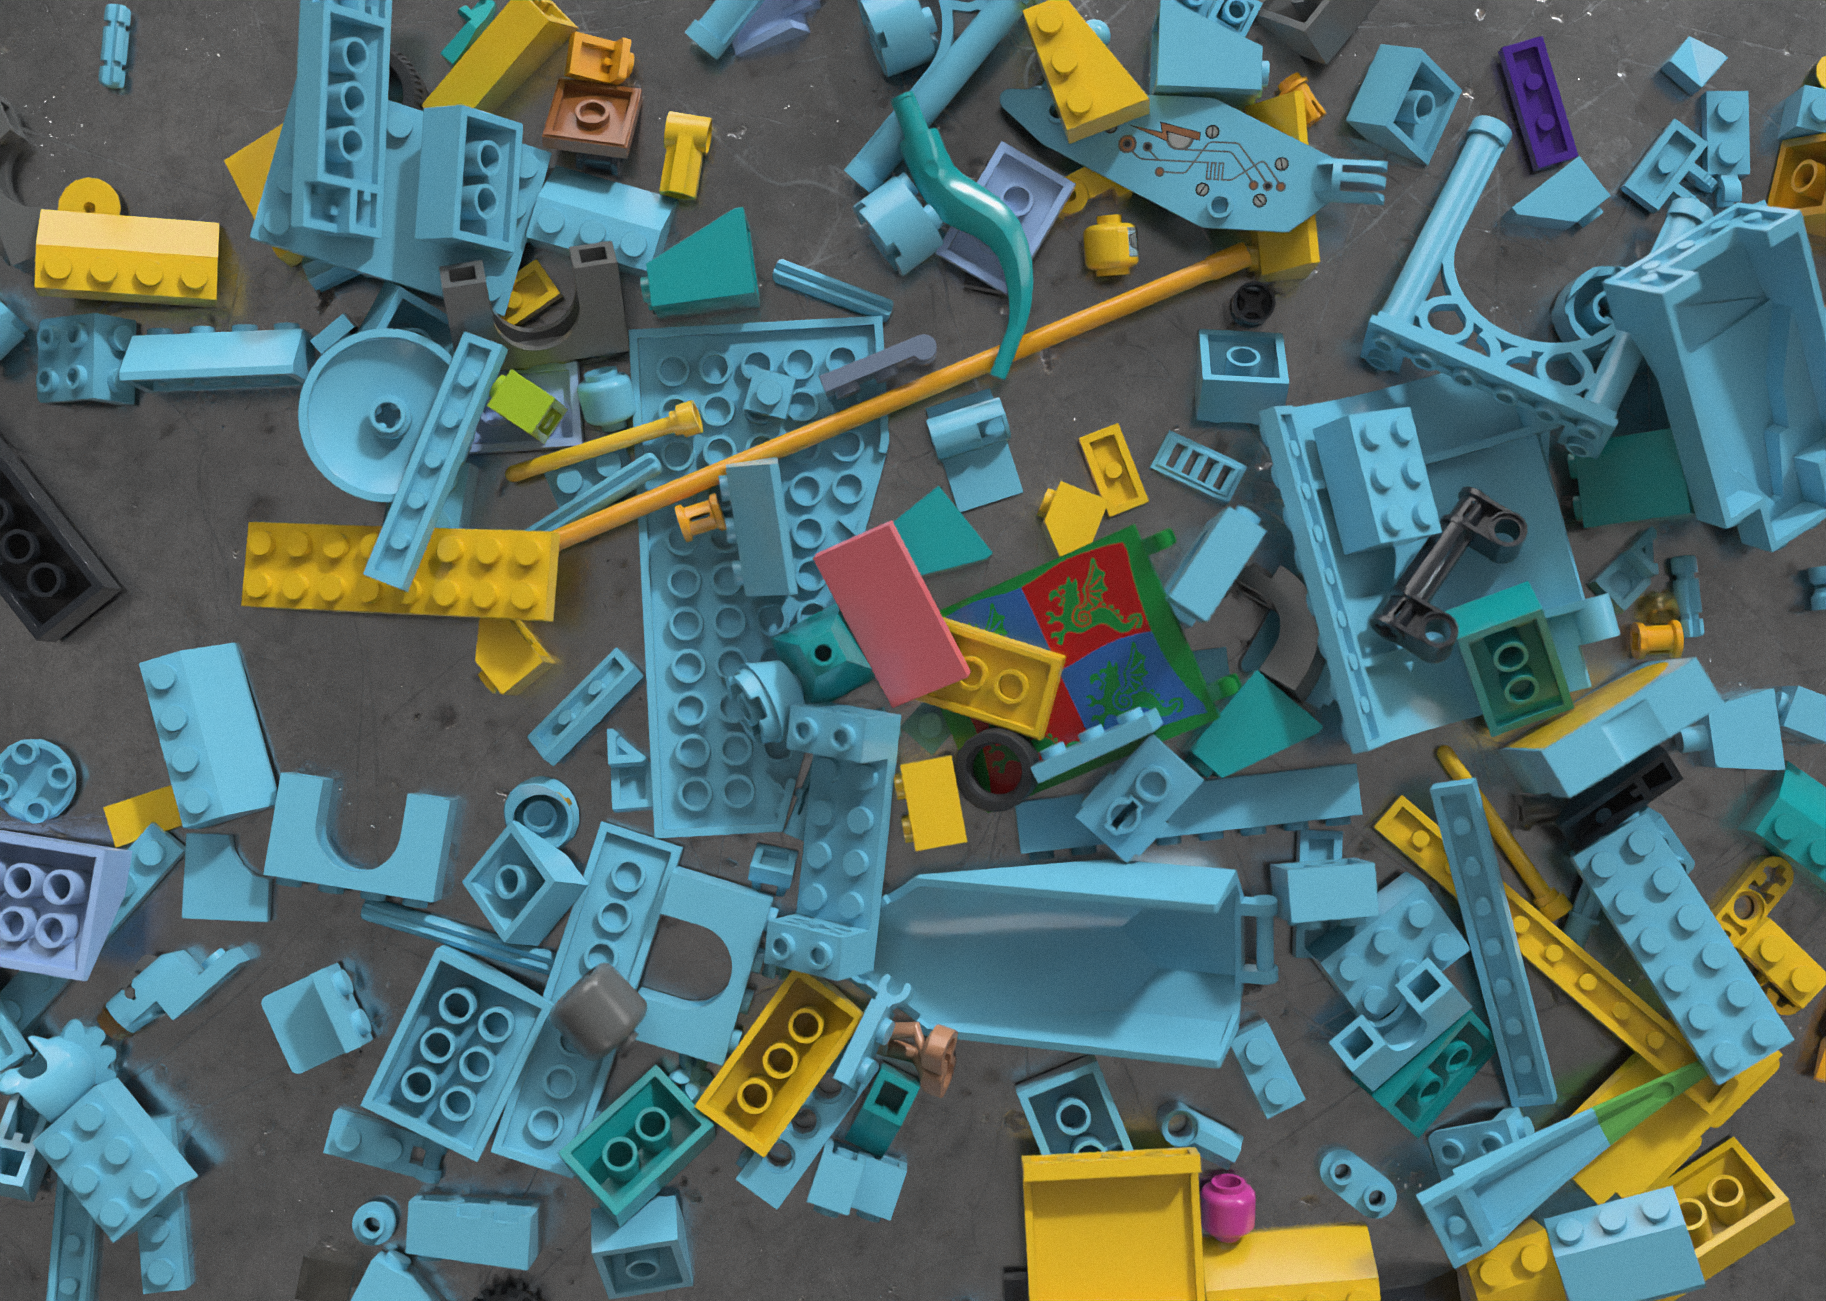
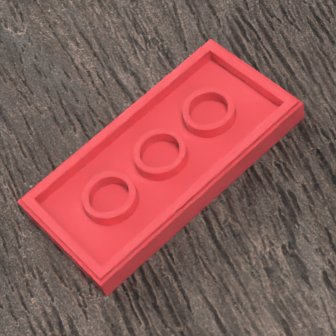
[813,520,971,708]

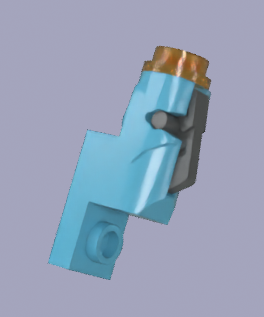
[97,947,250,1041]

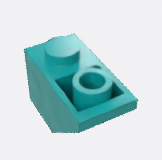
[844,1061,920,1158]

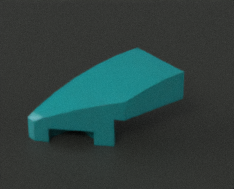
[440,0,496,68]

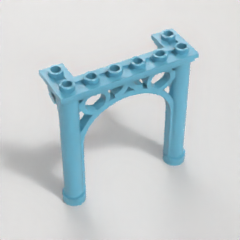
[685,0,1044,193]
[1360,115,1714,460]

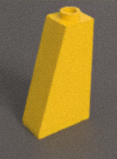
[421,0,578,114]

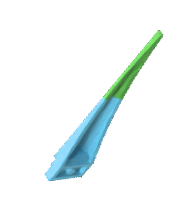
[1416,1060,1708,1269]

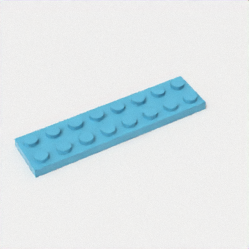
[491,821,684,1179]

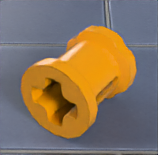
[674,493,727,543]
[1630,620,1684,660]

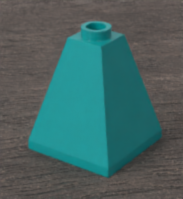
[769,603,876,704]

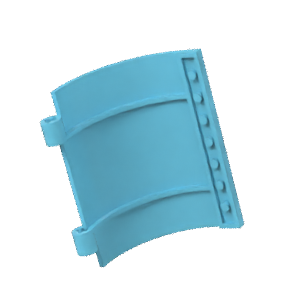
[1259,373,1621,754]

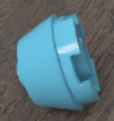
[726,661,805,744]

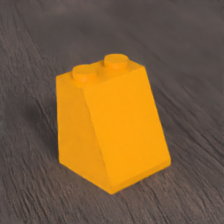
[1767,133,1826,237]

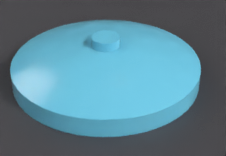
[298,328,476,504]

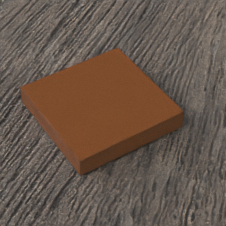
[542,78,642,159]

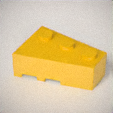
[1022,0,1150,144]

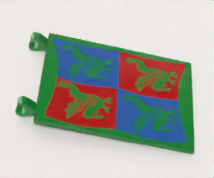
[939,523,1242,814]

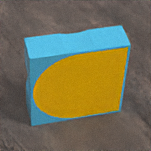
[1497,657,1724,798]

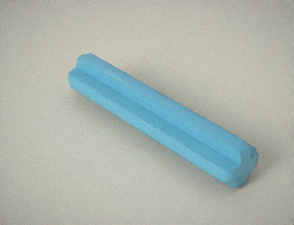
[772,259,894,323]

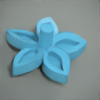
[669,1053,713,1101]

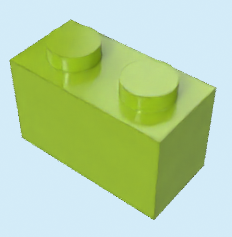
[487,369,568,445]

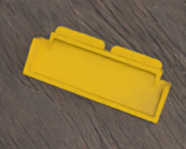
[1570,1017,1783,1205]

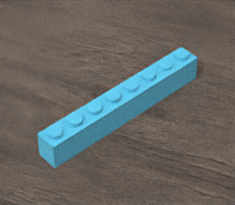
[1014,763,1363,860]

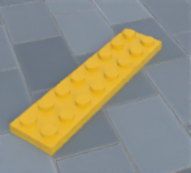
[241,522,560,621]

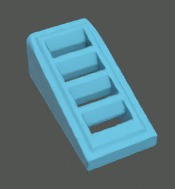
[1150,430,1247,507]

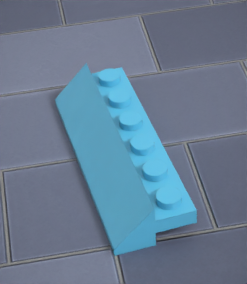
[291,0,392,239]

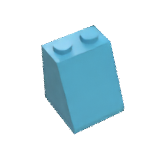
[1149,0,1269,111]

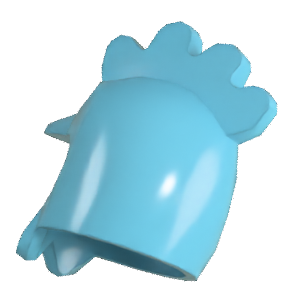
[0,1019,116,1123]

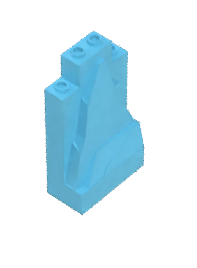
[1602,202,1826,552]

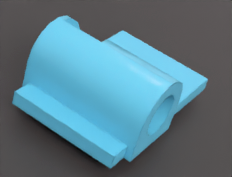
[925,388,1023,513]
[1075,733,1204,863]

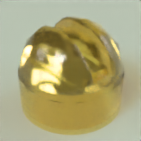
[1643,589,1680,625]

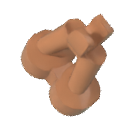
[876,1021,958,1098]

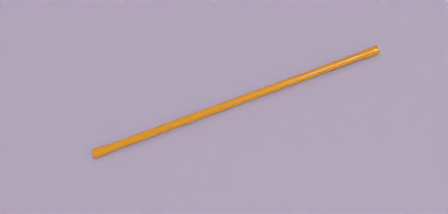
[552,242,1252,551]

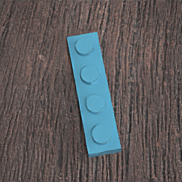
[137,1116,191,1294]

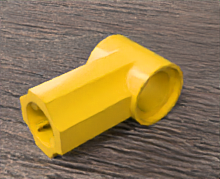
[659,111,713,201]

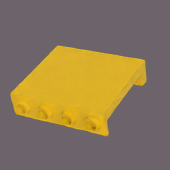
[1021,1147,1205,1301]

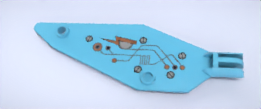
[999,88,1388,233]

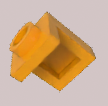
[564,31,634,86]

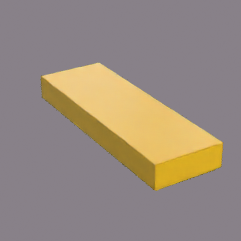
[103,785,183,848]

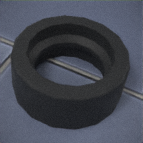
[954,727,1040,812]

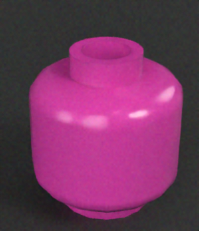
[1200,1174,1256,1243]

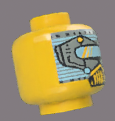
[1083,214,1139,277]

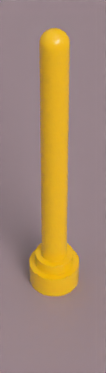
[505,400,703,482]
[1436,745,1573,922]

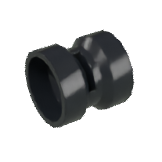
[1228,281,1276,330]

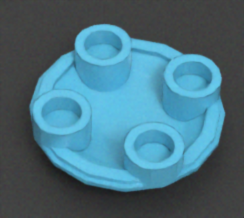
[0,739,76,824]

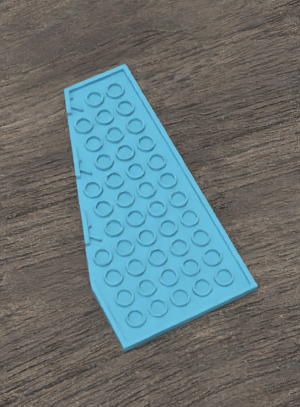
[628,316,889,839]

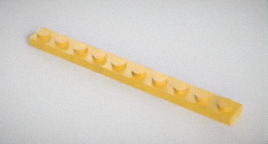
[1372,795,1739,1115]

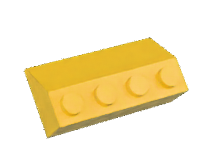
[1242,90,1320,283]
[34,209,219,308]
[694,970,864,1158]
[1655,1137,1795,1301]
[1202,1223,1381,1301]

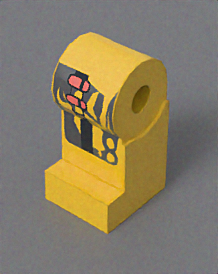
[1058,167,1133,221]

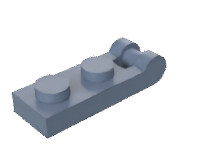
[819,334,937,400]

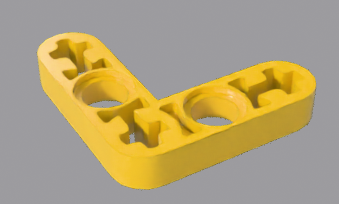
[1711,855,1801,1016]

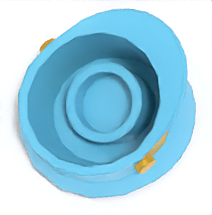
[503,776,579,849]

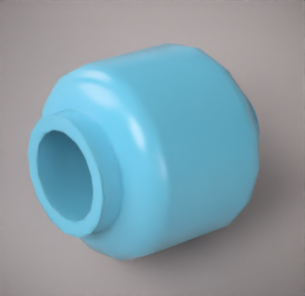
[577,366,636,432]

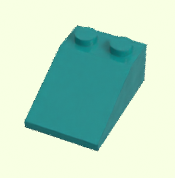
[1445,581,1574,737]

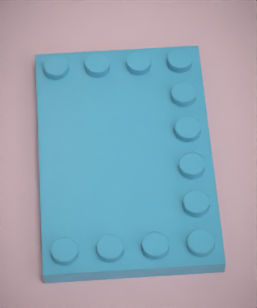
[250,78,552,318]

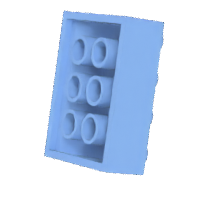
[0,830,132,981]

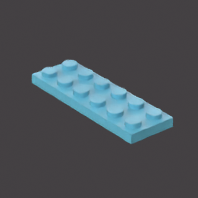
[1570,813,1795,1085]

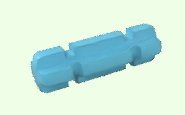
[98,4,131,89]
[1671,555,1705,638]

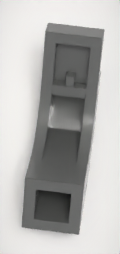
[1232,563,1325,704]

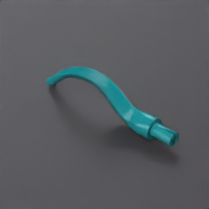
[891,91,1033,380]

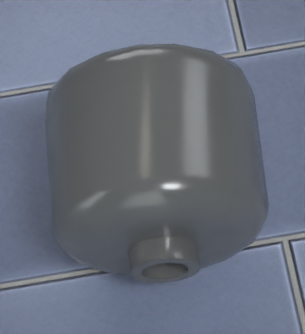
[549,962,648,1061]

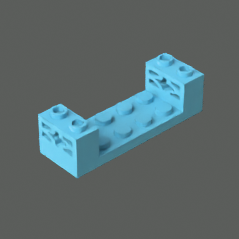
[764,702,901,981]

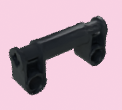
[1369,486,1528,663]

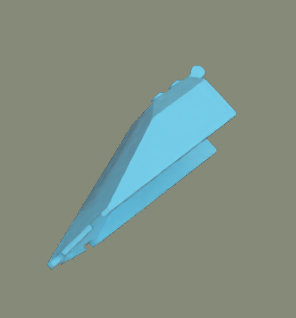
[847,859,1278,1068]

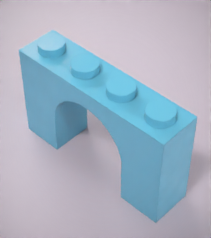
[1164,506,1267,629]
[263,772,458,908]
[635,866,779,1066]

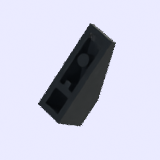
[1555,744,1683,854]

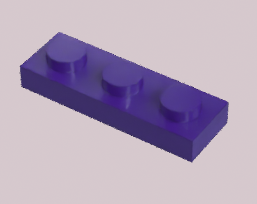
[1498,36,1579,172]

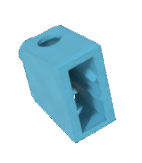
[1675,688,1785,770]

